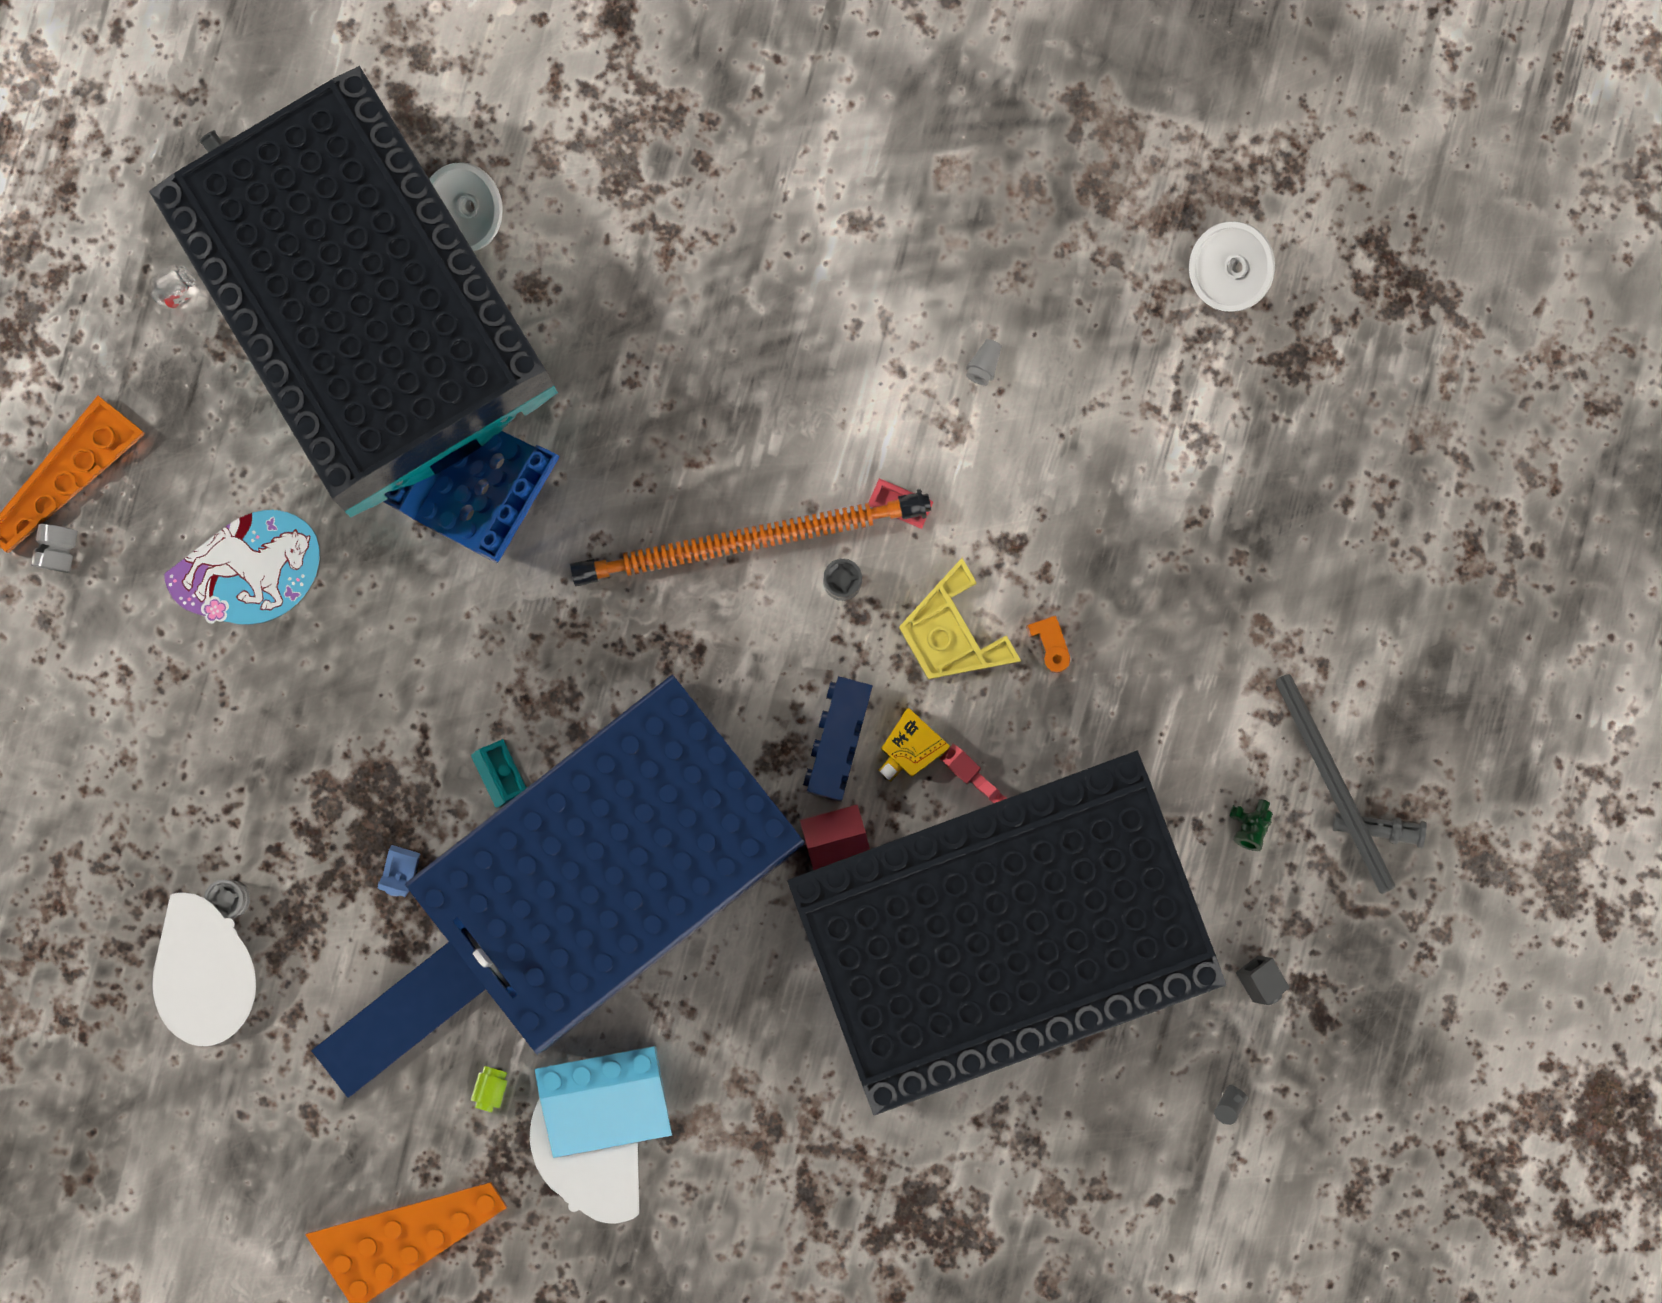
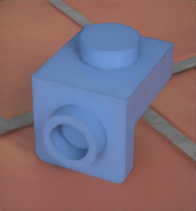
[377,845,420,897]

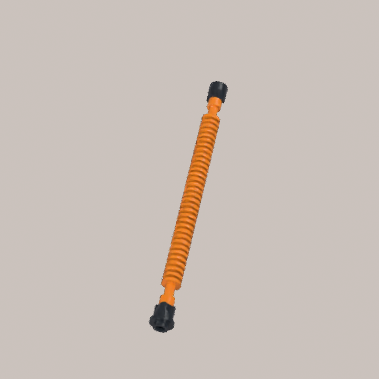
[570,489,931,587]

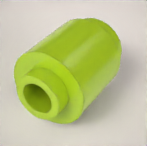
[471,1066,508,1113]

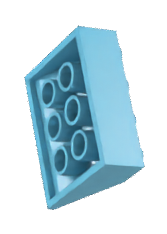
[535,1046,672,1158]

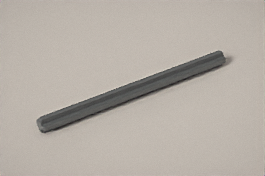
[1276,674,1395,894]

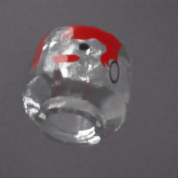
[150,264,196,309]

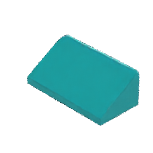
[471,739,527,808]

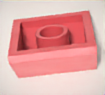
[800,804,870,870]

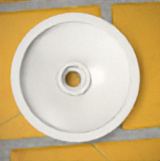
[429,162,502,251]
[1189,222,1275,312]

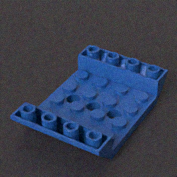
[383,431,560,564]

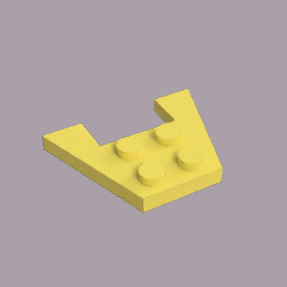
[899,558,1021,680]

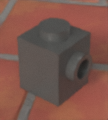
[1236,955,1290,1005]

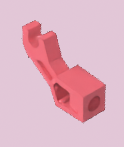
[939,743,1007,804]

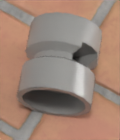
[31,524,78,572]
[204,880,250,919]

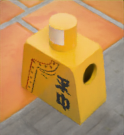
[878,708,950,782]

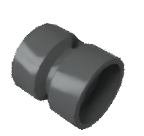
[823,558,862,601]

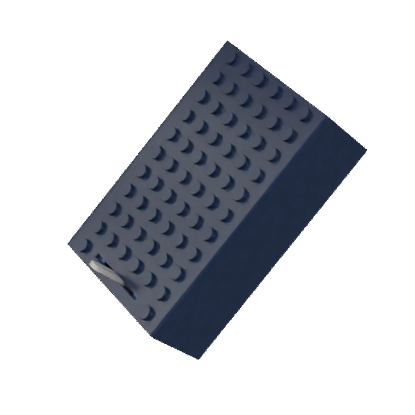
[405,674,806,1055]

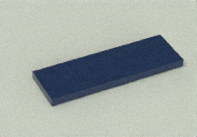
[311,942,486,1098]

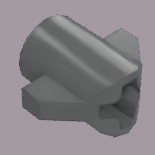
[1214,1085,1248,1125]

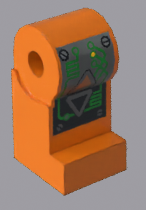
[1026,615,1070,673]

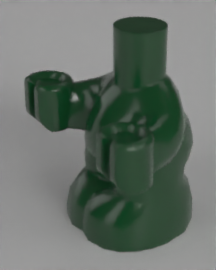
[1229,799,1273,851]

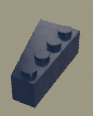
[803,676,873,802]

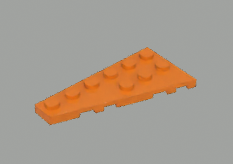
[305,1182,508,1303]

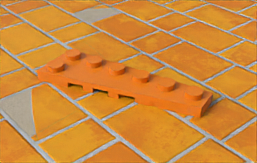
[0,395,145,553]

